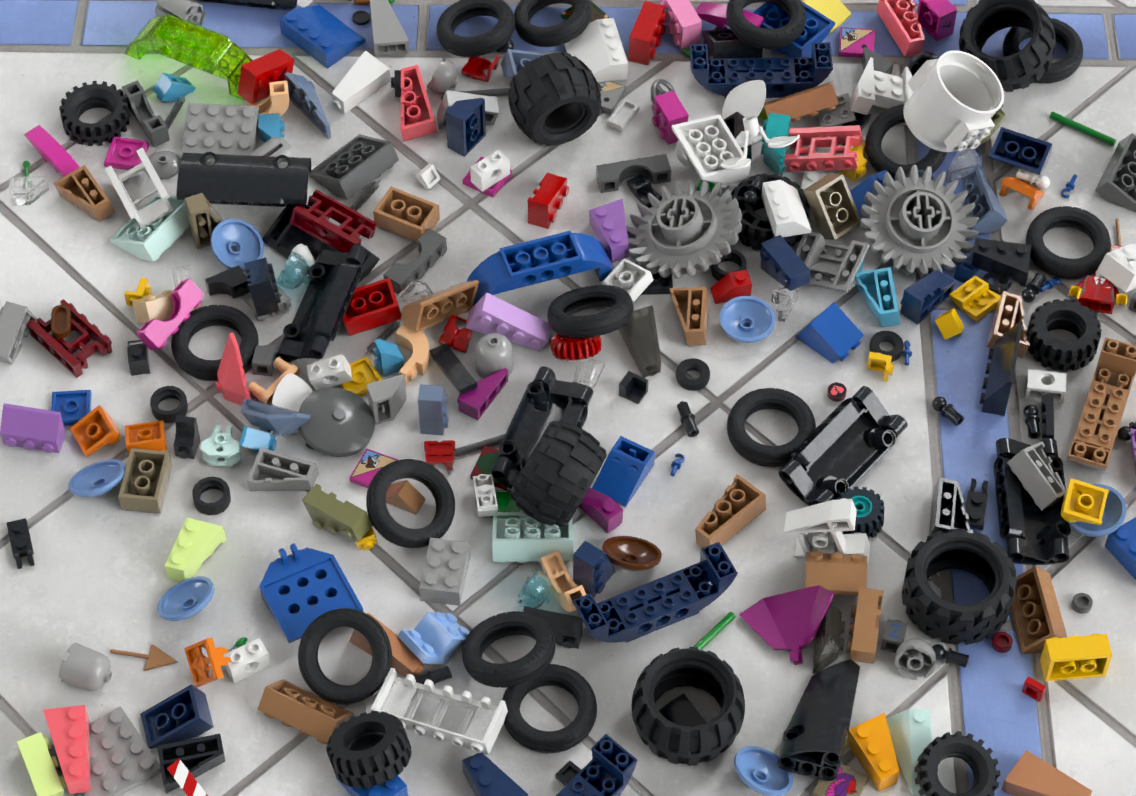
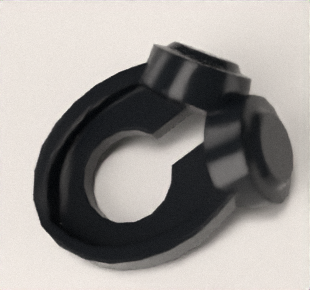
[983,272,1013,295]

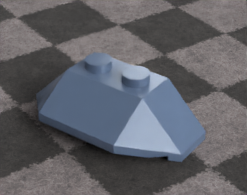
[241,399,311,437]

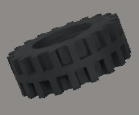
[59,81,130,146]
[914,731,1000,796]

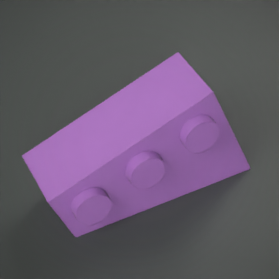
[589,199,629,263]

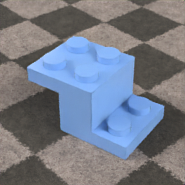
[398,612,470,664]

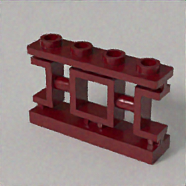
[290,190,377,253]
[27,299,112,378]

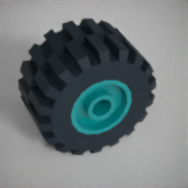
[836,487,885,540]

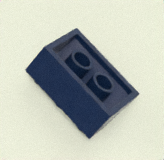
[445,98,486,157]
[988,127,1052,175]

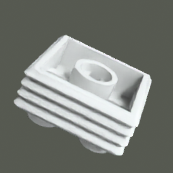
[601,258,653,302]

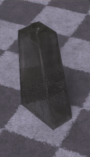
[618,305,661,378]

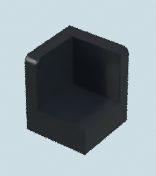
[619,371,649,404]

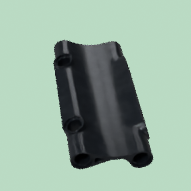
[276,245,367,363]

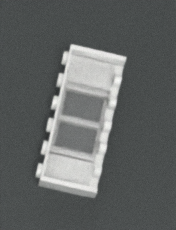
[371,668,508,755]

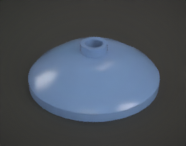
[210,219,264,271]
[719,296,776,343]
[69,459,126,497]
[1069,484,1127,537]
[157,576,214,621]
[734,746,793,796]

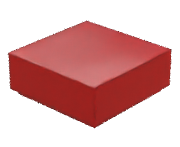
[1022,676,1046,702]

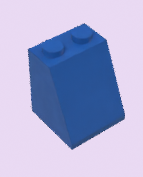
[795,302,864,363]

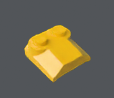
[1061,478,1109,526]

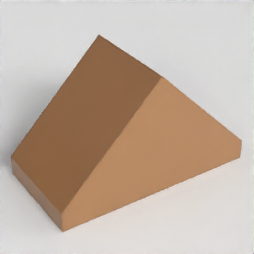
[386,480,425,515]

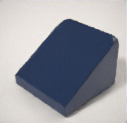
[954,262,979,283]

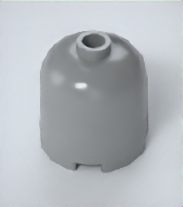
[476,333,513,378]
[59,643,112,691]

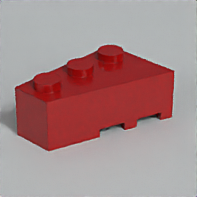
[527,173,569,229]

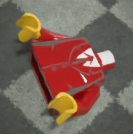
[1068,271,1128,314]

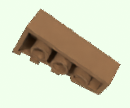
[695,474,766,548]

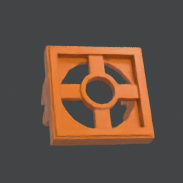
[999,177,1045,210]
[184,637,231,688]

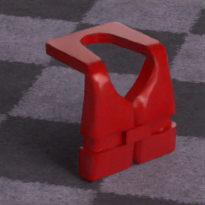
[461,55,500,82]
[438,314,473,353]
[424,440,455,470]

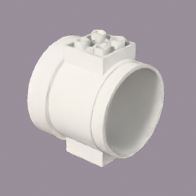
[903,51,1004,152]

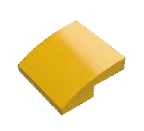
[949,276,1001,322]

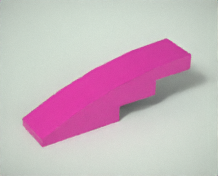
[695,2,764,29]
[25,125,80,177]

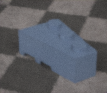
[418,384,449,435]

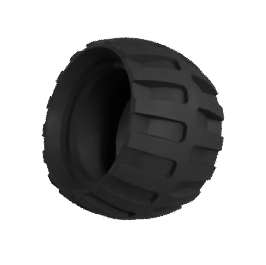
[959,0,1056,92]
[631,647,745,766]

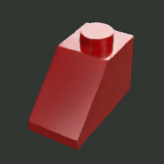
[710,270,752,304]

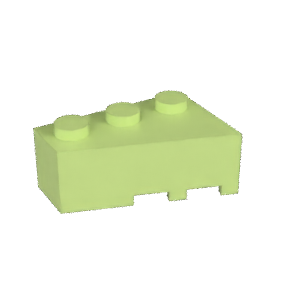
[165,517,226,582]
[17,732,67,796]

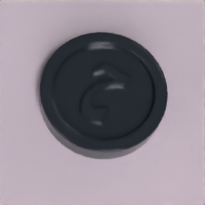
[352,10,370,25]

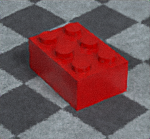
[629,1,667,66]
[237,49,295,105]
[343,278,402,336]

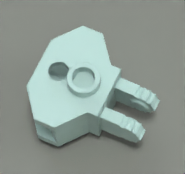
[200,425,242,467]

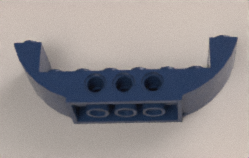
[690,42,833,99]
[572,542,738,643]
[556,734,638,796]

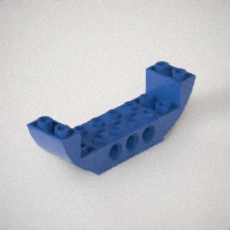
[466,230,614,306]

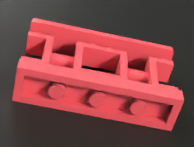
[784,125,863,172]

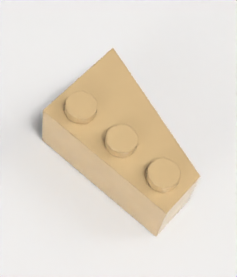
[132,290,201,323]

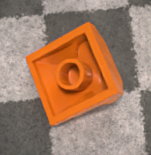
[69,405,120,457]
[125,420,167,455]

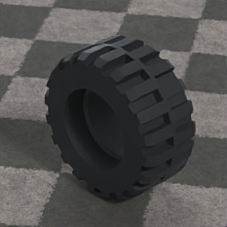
[1026,299,1102,372]
[326,711,412,789]

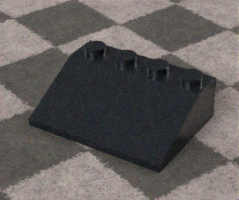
[979,321,1023,416]

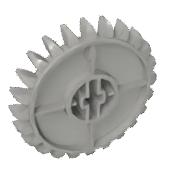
[860,165,979,278]
[626,178,742,279]

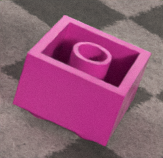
[917,0,957,42]
[652,90,689,145]

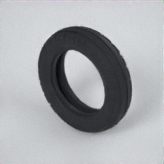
[437,0,515,57]
[514,0,592,47]
[726,0,806,49]
[1003,17,1083,83]
[865,104,947,181]
[1026,206,1111,279]
[547,285,634,338]
[171,305,259,381]
[727,388,816,467]
[366,459,455,548]
[298,608,392,704]
[462,611,556,688]
[502,664,597,753]

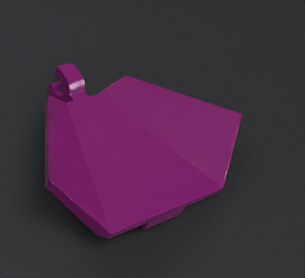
[740,585,834,665]

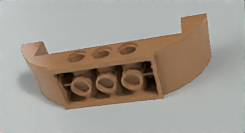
[1067,337,1136,471]

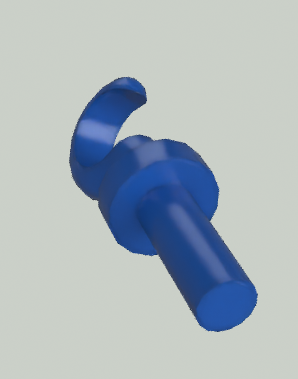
[1061,174,1077,198]
[1040,276,1061,292]
[902,340,912,366]
[670,453,685,476]

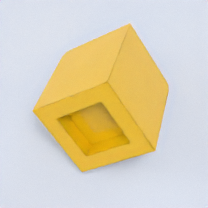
[935,308,965,340]

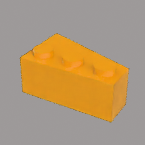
[847,713,899,791]

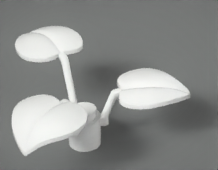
[720,116,800,170]

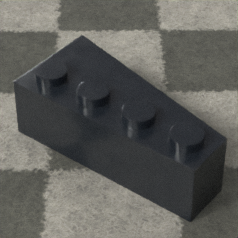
[244,257,281,317]

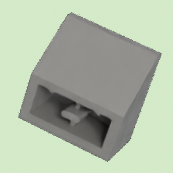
[367,374,406,425]

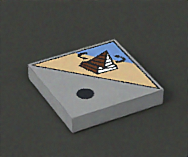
[598,81,626,114]

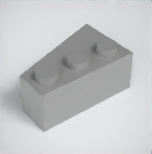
[0,301,37,364]
[1007,441,1066,510]

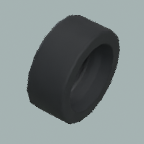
[711,249,747,281]
[150,386,188,423]
[192,477,231,515]

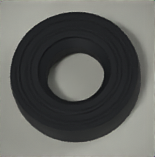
[869,331,904,362]
[676,358,710,391]

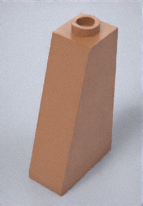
[349,612,425,677]
[1002,750,1092,796]

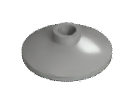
[149,151,180,179]

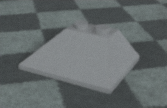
[795,232,870,292]

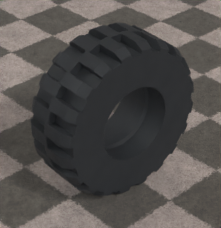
[731,174,810,251]

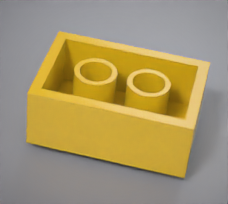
[1040,633,1112,682]

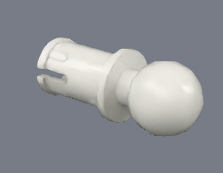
[1015,168,1050,190]

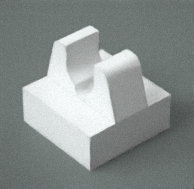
[416,164,441,189]

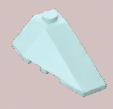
[886,709,932,796]

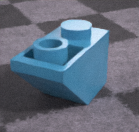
[258,113,285,143]
[373,339,404,377]

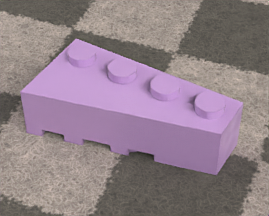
[465,293,551,351]

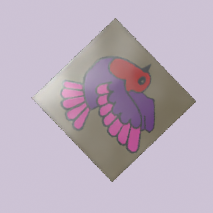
[812,764,869,796]

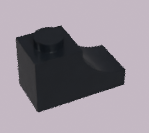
[205,265,250,299]
[127,340,150,376]
[173,415,201,459]

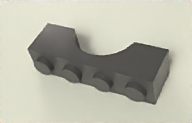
[122,80,170,147]
[596,154,671,193]
[383,228,447,296]

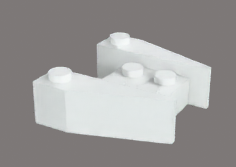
[850,58,913,125]
[784,498,870,564]

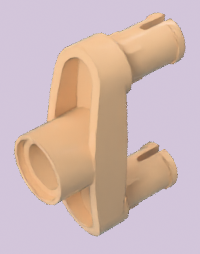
[247,357,300,405]

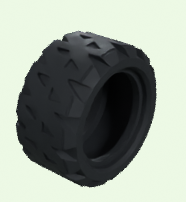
[902,529,1017,645]

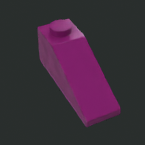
[457,368,508,420]
[579,488,623,533]

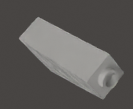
[370,0,409,56]

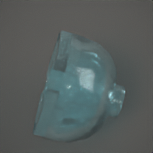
[277,252,310,289]
[516,567,553,609]

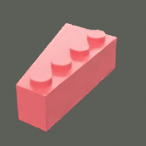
[876,0,925,57]
[400,64,437,142]
[43,705,91,794]

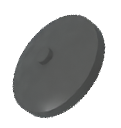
[299,387,375,457]

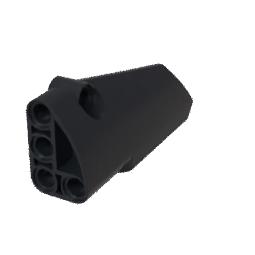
[777,659,860,781]

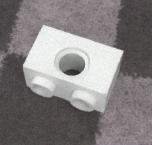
[470,150,510,192]
[307,354,353,391]
[1024,369,1067,403]
[224,638,271,683]

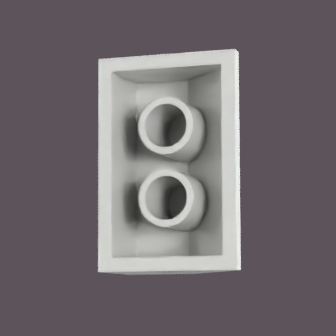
[761,180,811,237]

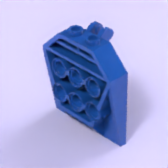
[260,543,363,643]

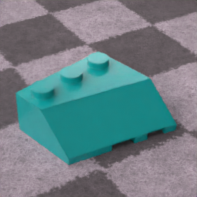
[761,113,791,177]

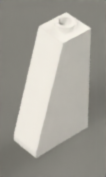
[332,51,391,114]

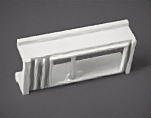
[105,147,173,228]

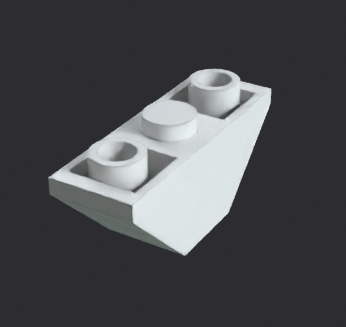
[473,474,498,517]

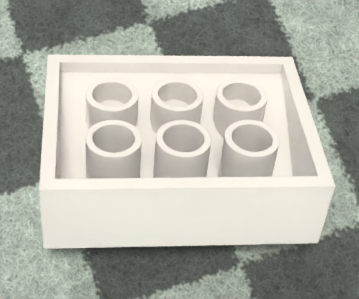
[564,18,628,82]
[671,115,751,184]

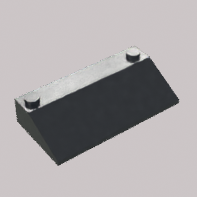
[262,204,380,283]

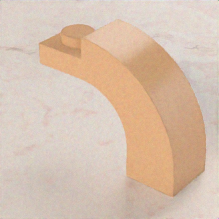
[242,81,289,127]
[396,323,430,386]
[539,550,586,612]

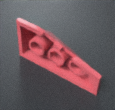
[215,332,251,406]

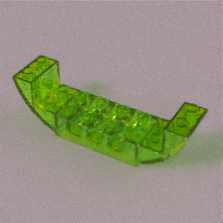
[125,14,253,100]

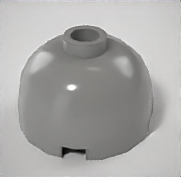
[427,57,459,93]
[895,638,936,680]

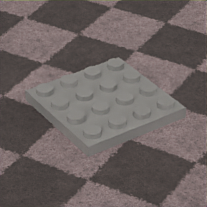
[180,103,259,165]
[48,706,161,796]

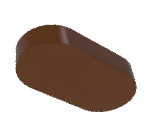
[51,305,71,338]

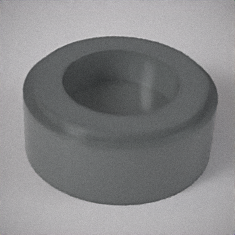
[1071,593,1093,614]

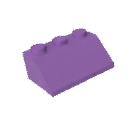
[0,403,66,453]

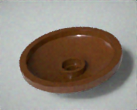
[602,536,662,571]

